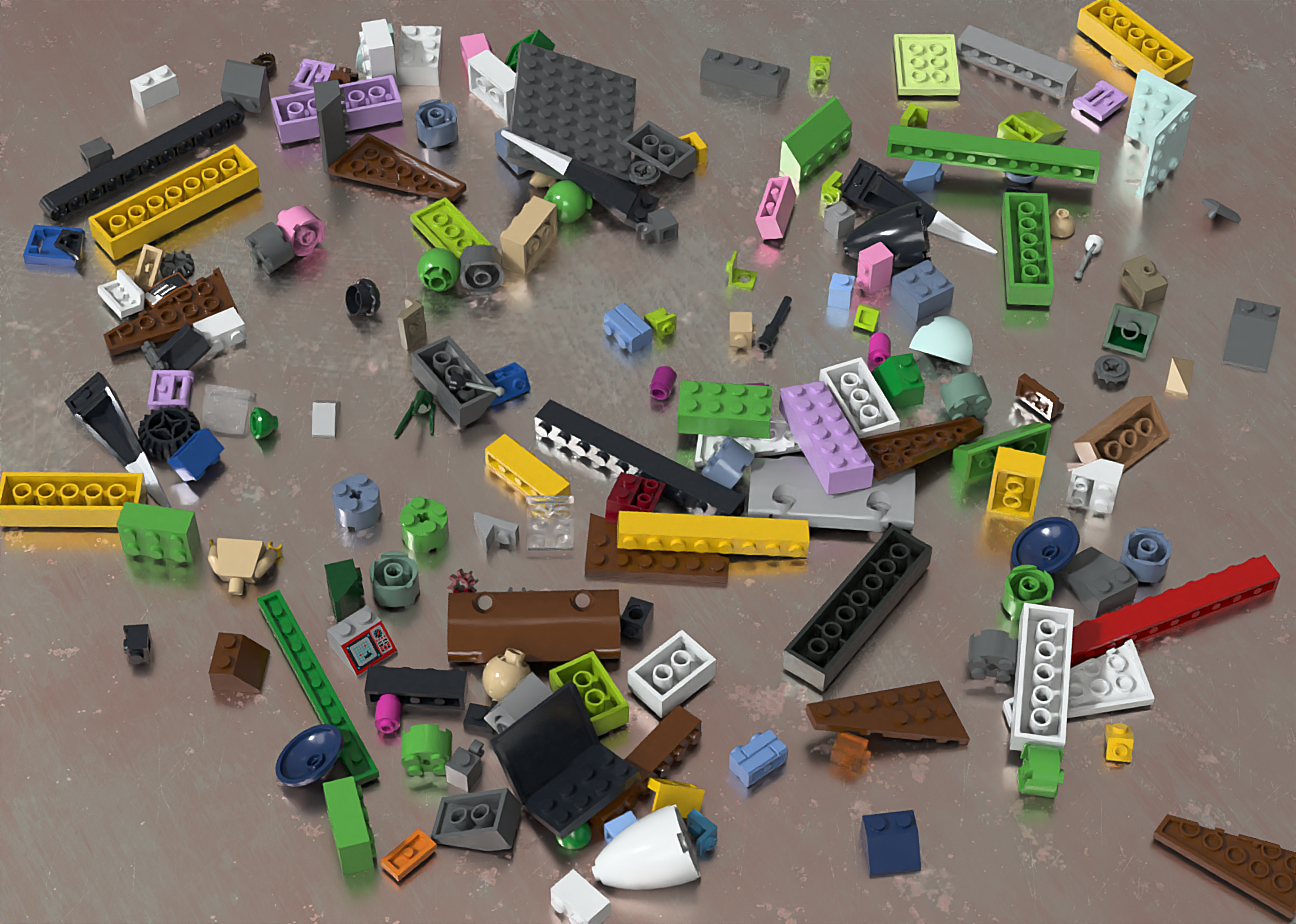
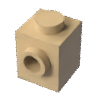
[729,312,756,347]

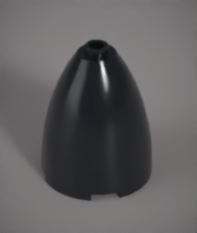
[843,201,932,268]

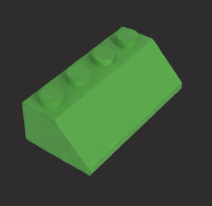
[780,96,852,182]
[951,422,1052,483]

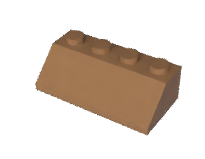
[1072,396,1171,471]

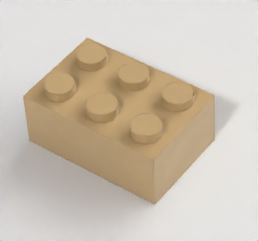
[500,196,557,276]

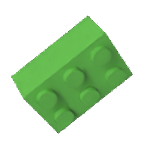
[117,502,201,563]
[323,776,377,875]

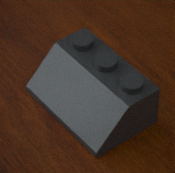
[621,120,696,178]

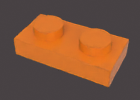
[380,828,437,882]

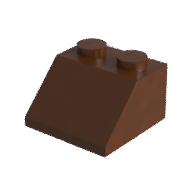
[208,632,271,694]

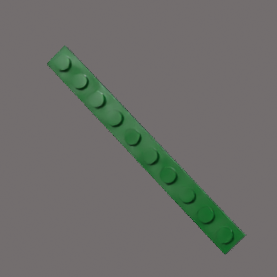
[257,590,380,786]

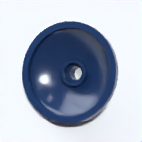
[1011,517,1080,574]
[275,724,344,787]

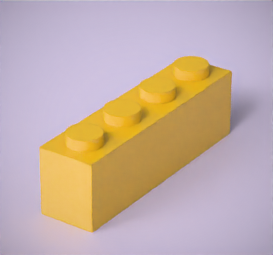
[485,434,571,514]

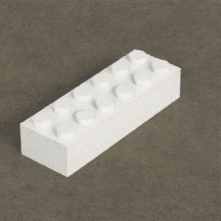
[1010,603,1074,751]

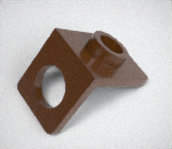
[329,67,358,84]

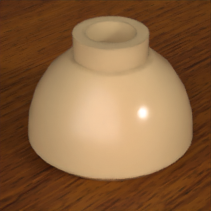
[530,171,558,188]
[1049,208,1075,237]

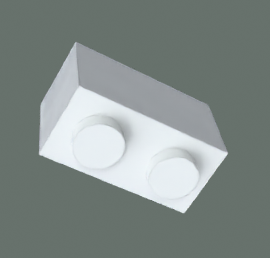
[130,65,179,110]
[193,307,247,355]
[551,869,610,924]

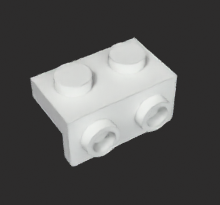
[98,269,145,318]

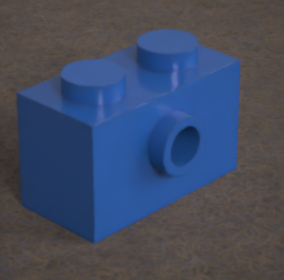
[167,428,225,482]

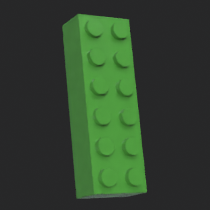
[1002,192,1054,306]

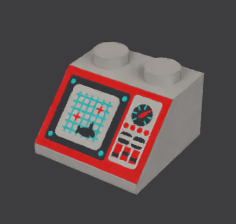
[327,605,398,679]

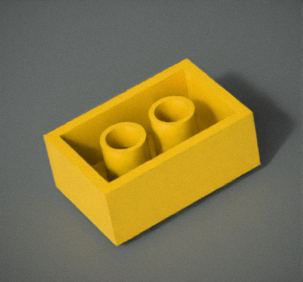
[986,446,1046,521]

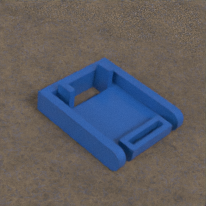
[23,225,85,267]

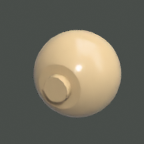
[482,648,531,702]

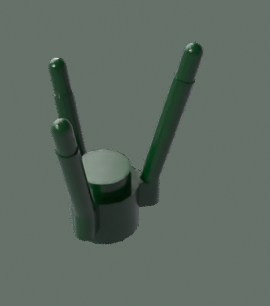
[394,389,436,437]

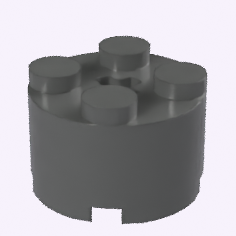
[244,222,295,274]
[459,245,504,295]
[967,629,1018,682]

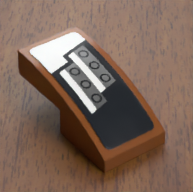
[144,272,192,309]

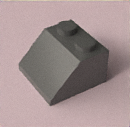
[221,59,270,114]

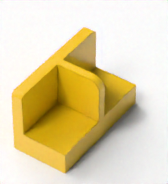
[647,777,705,818]

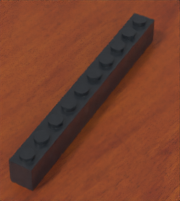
[535,399,745,517]

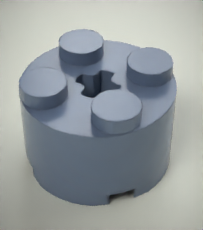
[415,99,458,148]
[701,436,755,489]
[332,473,382,530]
[1120,527,1172,583]

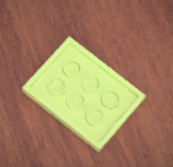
[893,34,960,95]

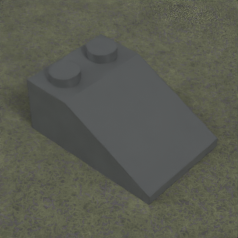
[1222,298,1281,373]
[1056,546,1138,619]
[431,788,522,851]

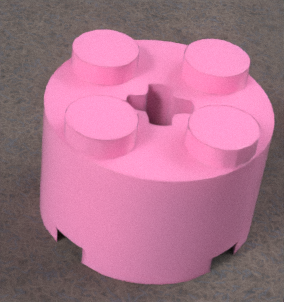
[277,205,326,256]

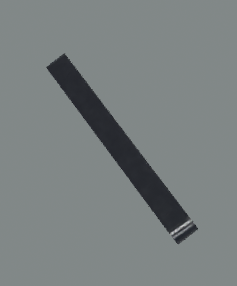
[39,101,245,221]

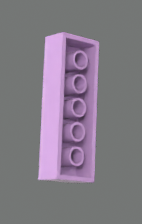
[271,75,403,144]
[779,381,874,495]

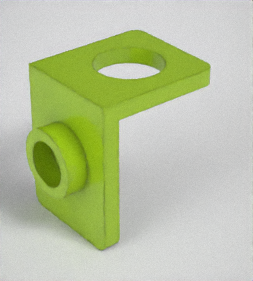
[726,250,758,290]

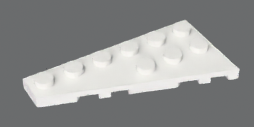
[695,416,802,468]
[1003,639,1155,728]

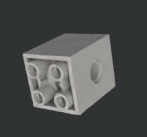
[484,672,553,734]

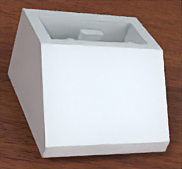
[1066,459,1124,514]

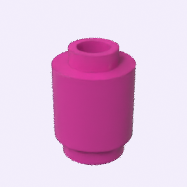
[868,332,891,365]
[375,694,402,733]

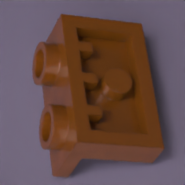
[1015,373,1064,420]

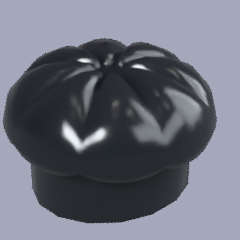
[345,278,381,318]

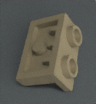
[397,296,427,351]

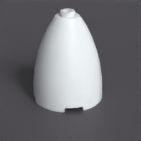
[592,804,701,890]

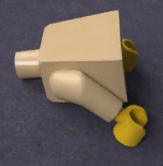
[208,538,282,595]

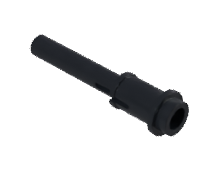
[757,296,792,352]

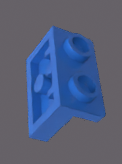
[485,362,531,406]

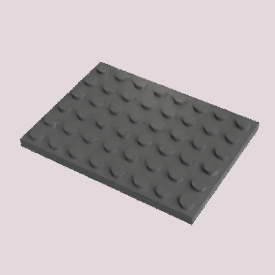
[506,41,636,182]

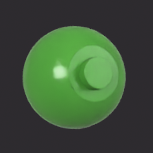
[544,180,592,223]
[417,248,460,292]

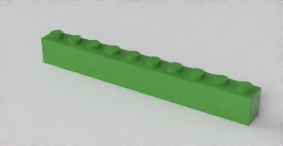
[886,124,1101,183]

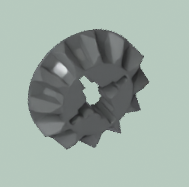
[629,161,660,188]
[160,250,194,277]
[1094,355,1130,385]

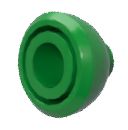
[250,407,278,439]
[556,821,592,849]

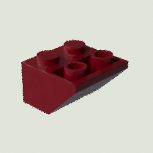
[605,472,666,524]

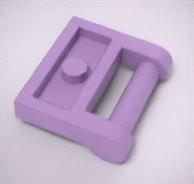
[288,59,336,94]
[1073,80,1129,121]
[148,370,194,410]

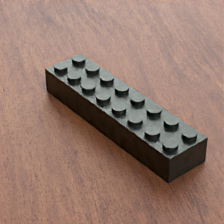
[782,524,933,691]

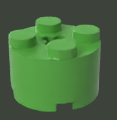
[400,496,449,553]
[1002,565,1054,621]
[401,724,453,776]
[1018,743,1064,798]

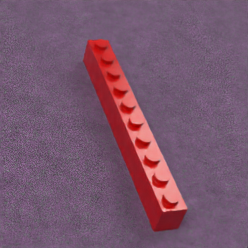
[1070,555,1281,668]

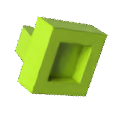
[853,303,882,332]

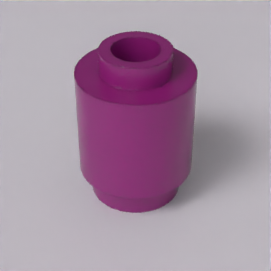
[649,366,677,400]

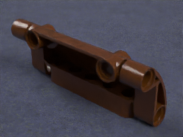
[447,589,621,663]

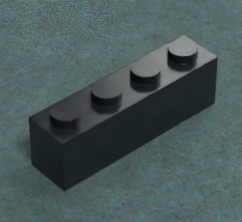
[364,666,468,710]

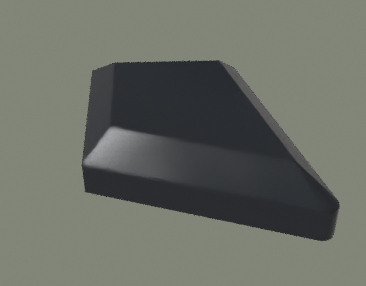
[54,229,84,260]

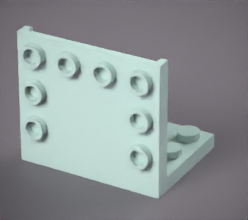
[1125,68,1197,199]

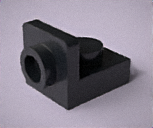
[463,700,498,734]

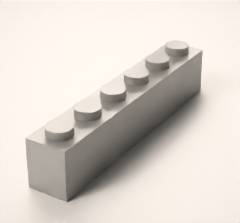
[956,25,1078,98]

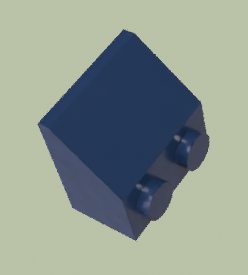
[860,810,921,876]

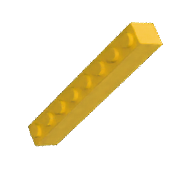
[617,511,810,557]

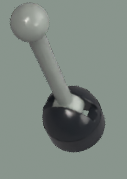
[449,372,505,396]

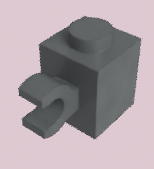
[636,207,679,245]
[445,739,485,792]

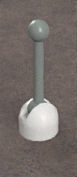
[1074,235,1104,279]

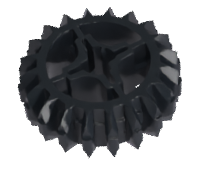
[138,404,201,461]

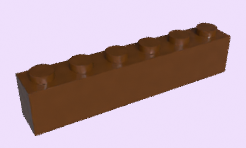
[587,705,702,834]

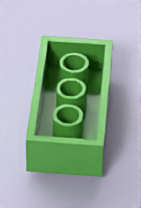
[677,380,773,439]

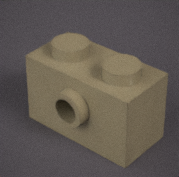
[1120,255,1168,306]

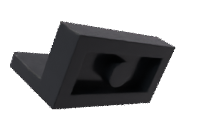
[156,323,211,370]

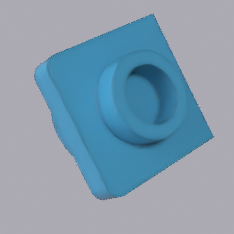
[687,809,718,856]

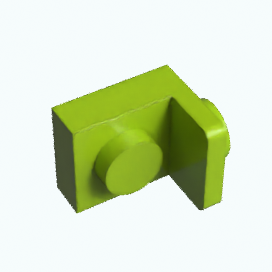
[809,56,831,79]
[900,103,929,127]
[820,170,843,206]
[644,307,677,338]

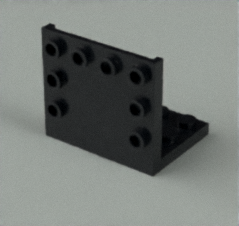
[490,681,642,840]

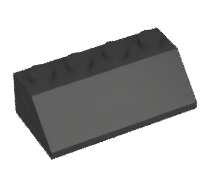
[700,48,790,98]
[313,80,351,173]
[411,335,497,428]

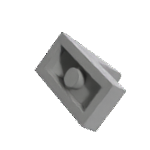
[473,512,520,552]

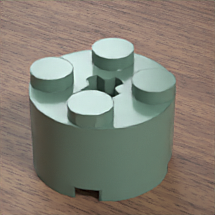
[940,372,992,420]
[369,551,420,607]

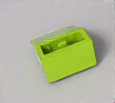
[997,110,1068,145]

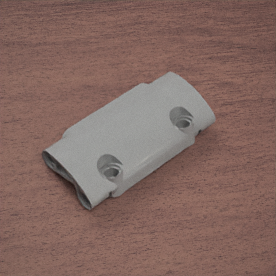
[748,456,915,532]

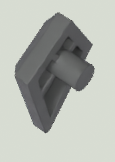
[1201,198,1241,224]

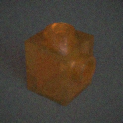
[830,732,871,773]

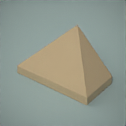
[133,244,165,290]
[1165,357,1194,397]

